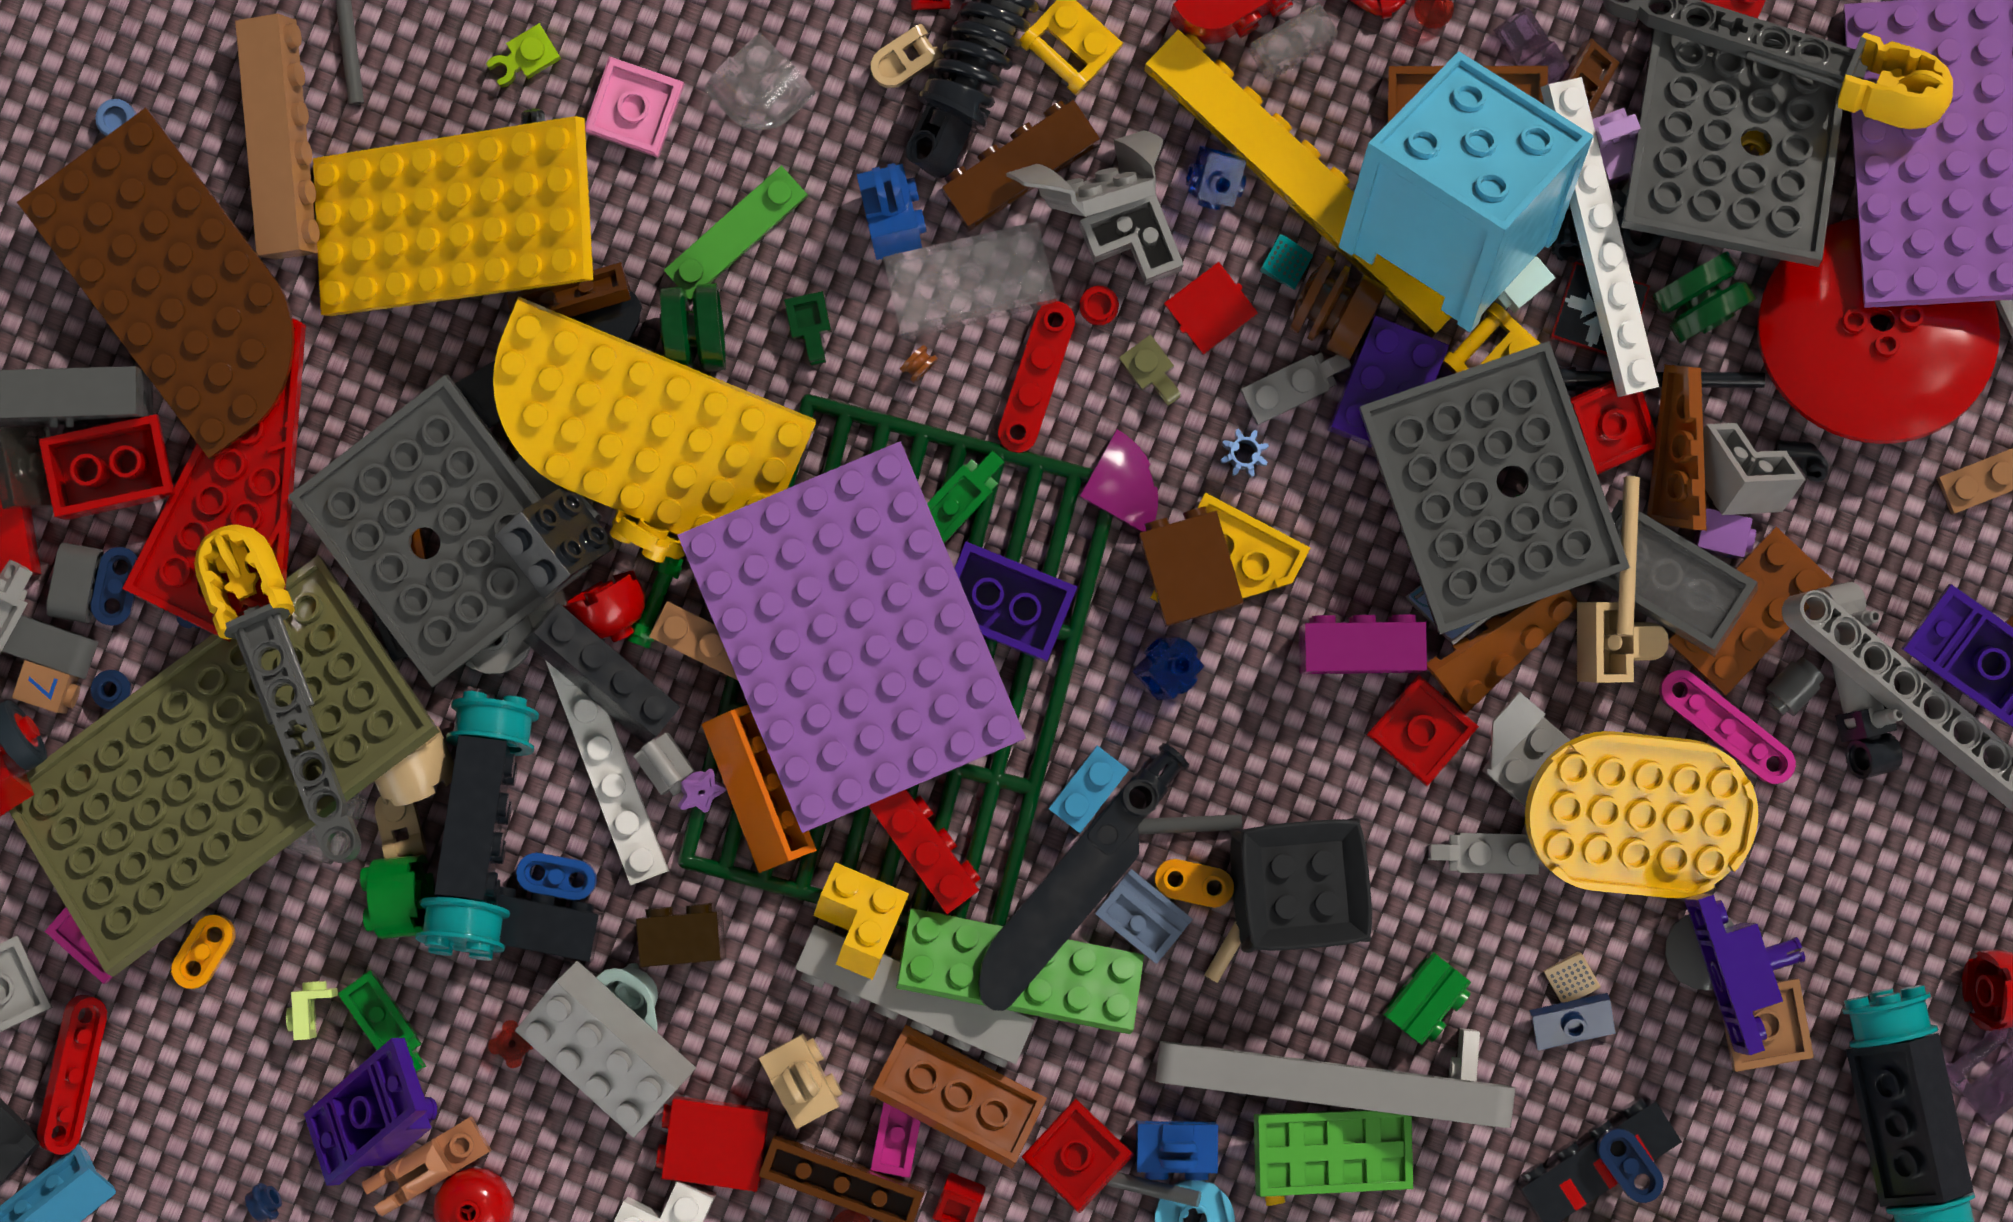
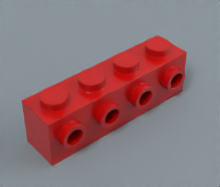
[868,789,981,914]

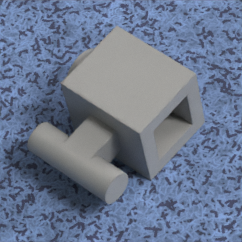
[633,733,696,796]

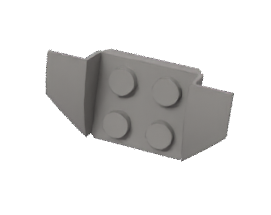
[1006,130,1163,217]
[1482,691,1570,807]

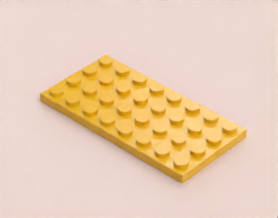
[313,116,593,316]

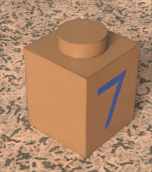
[12,660,80,714]

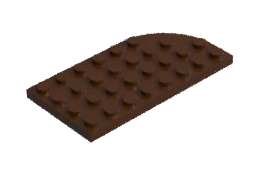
[17,107,295,459]

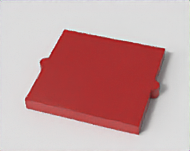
[1164,262,1258,355]

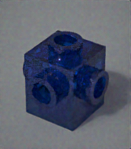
[1186,146,1246,210]
[1132,637,1205,700]

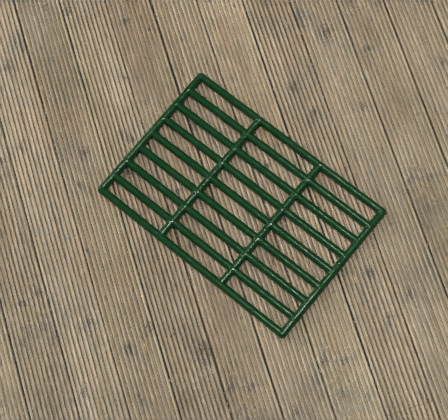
[677,394,1113,928]

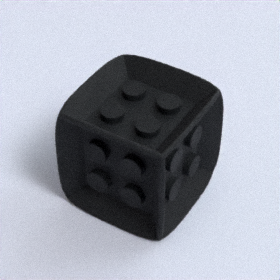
[1230,817,1372,953]

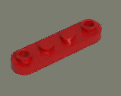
[998,301,1075,452]
[37,995,107,1155]

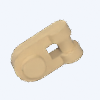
[871,24,944,88]
[375,796,427,858]

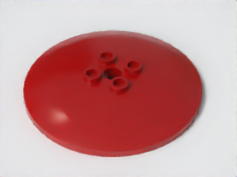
[1757,218,2000,444]

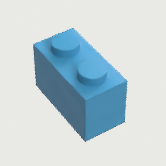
[1048,745,1129,833]

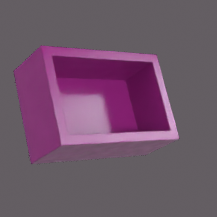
[1299,614,1427,674]

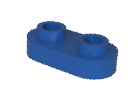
[516,853,597,900]

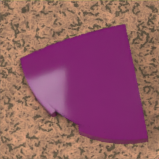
[1080,429,1158,532]

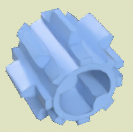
[1220,429,1269,478]

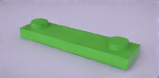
[664,165,808,301]

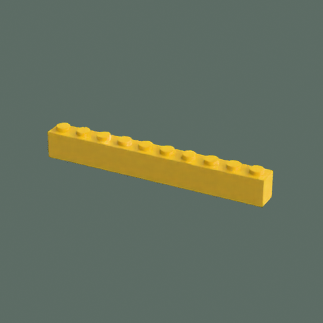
[1144,29,1451,338]

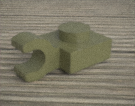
[1119,334,1181,406]

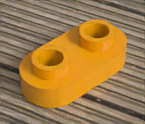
[1155,859,1234,908]
[171,914,236,989]

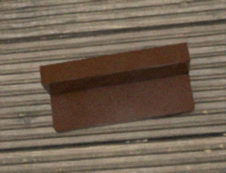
[507,262,631,318]

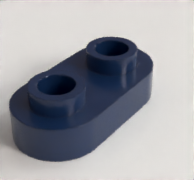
[91,547,138,626]
[1597,1128,1664,1203]

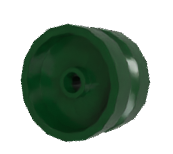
[1651,251,1756,344]
[659,283,726,372]

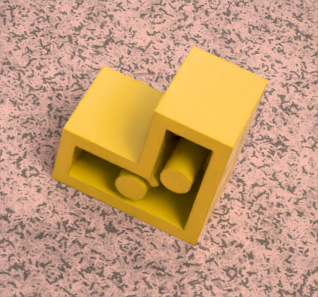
[813,862,909,980]

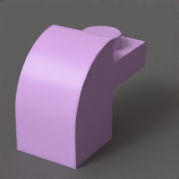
[1592,108,1641,186]

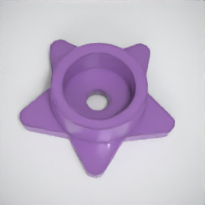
[678,769,726,813]

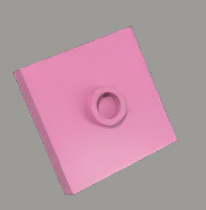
[585,56,685,158]

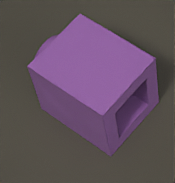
[1692,508,1756,560]

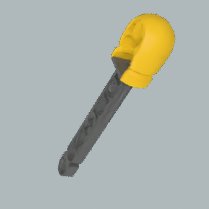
[1603,0,1953,129]
[194,525,361,864]

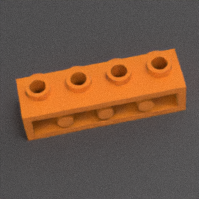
[701,705,817,873]

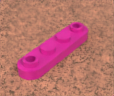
[1659,670,1796,784]

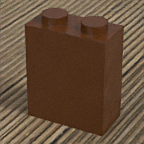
[1138,506,1244,627]

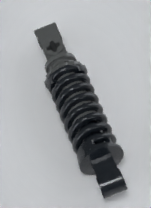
[906,0,1039,178]

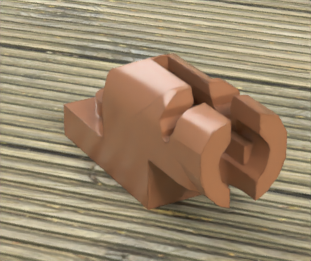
[362,1116,491,1216]

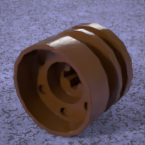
[1290,256,1388,360]

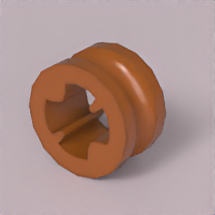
[900,345,938,383]

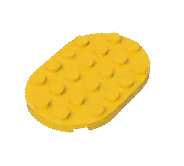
[1525,731,1758,898]

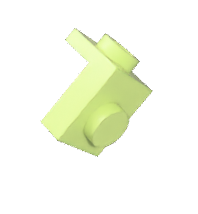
[286,981,338,1040]

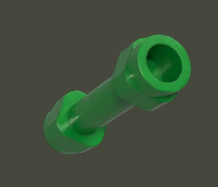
[627,556,684,649]

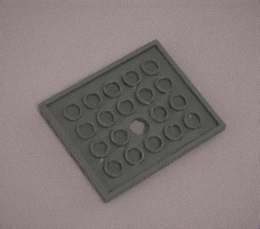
[1621,10,1843,267]
[1358,341,1630,635]
[288,375,592,687]

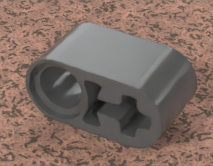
[47,542,104,623]

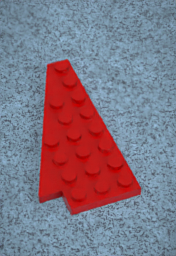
[122,318,306,642]

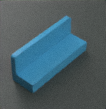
[0,1144,116,1222]

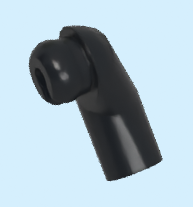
[1775,440,1829,482]

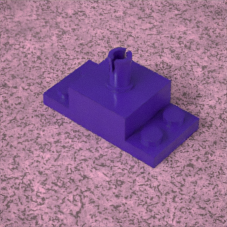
[1901,584,2013,728]
[1684,894,1805,1055]
[304,1038,437,1186]

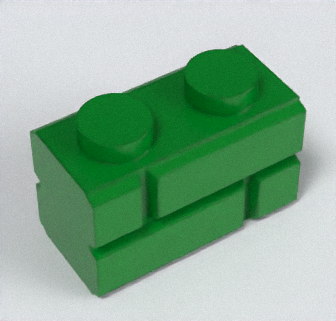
[1381,951,1471,1045]

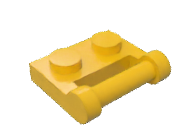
[1019,0,1123,96]
[1443,302,1541,374]

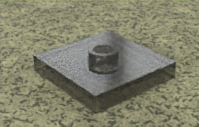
[0,427,52,509]

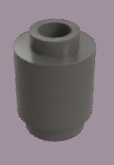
[1765,657,1825,716]

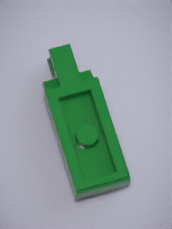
[927,451,1005,544]
[338,970,426,1074]

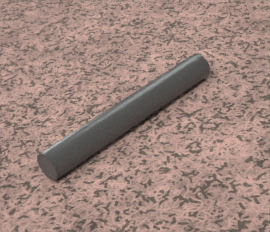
[335,0,364,105]
[1138,814,1242,835]
[1106,1172,1201,1207]

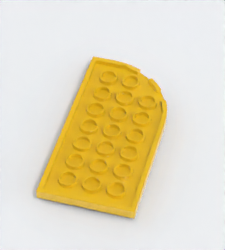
[493,296,816,534]

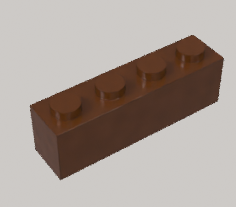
[942,100,1100,232]
[759,1134,925,1222]

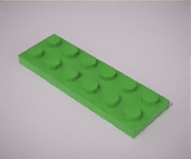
[896,908,1144,1034]

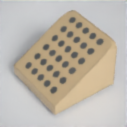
[1543,952,1601,1003]

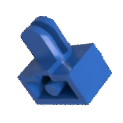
[856,163,927,260]
[1136,1121,1218,1180]

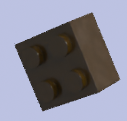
[636,903,726,967]

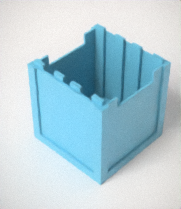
[1339,51,1593,332]

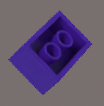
[1327,316,1449,448]
[955,542,1077,663]

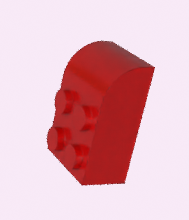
[1170,0,1293,45]
[39,414,175,520]

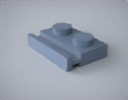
[1095,869,1193,964]

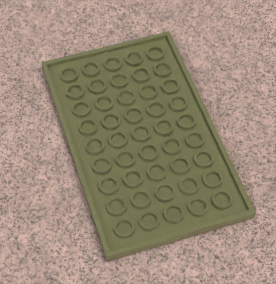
[9,555,440,977]

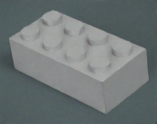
[515,961,696,1138]

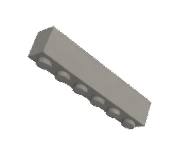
[795,924,1035,1067]

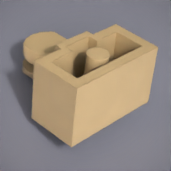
[1577,602,1669,683]
[759,1034,843,1129]

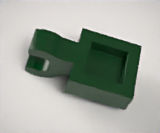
[784,291,832,366]

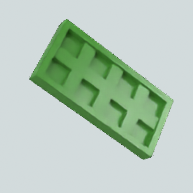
[1254,1109,1413,1197]

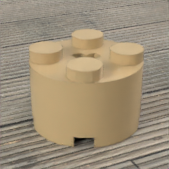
[374,719,454,806]

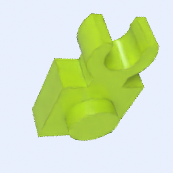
[486,23,561,88]

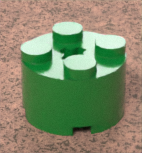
[360,855,436,939]

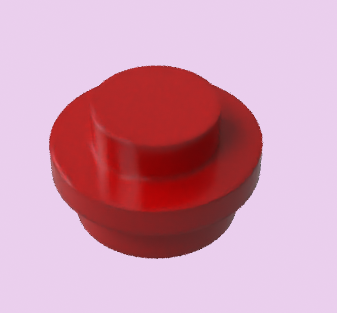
[1079,286,1119,326]

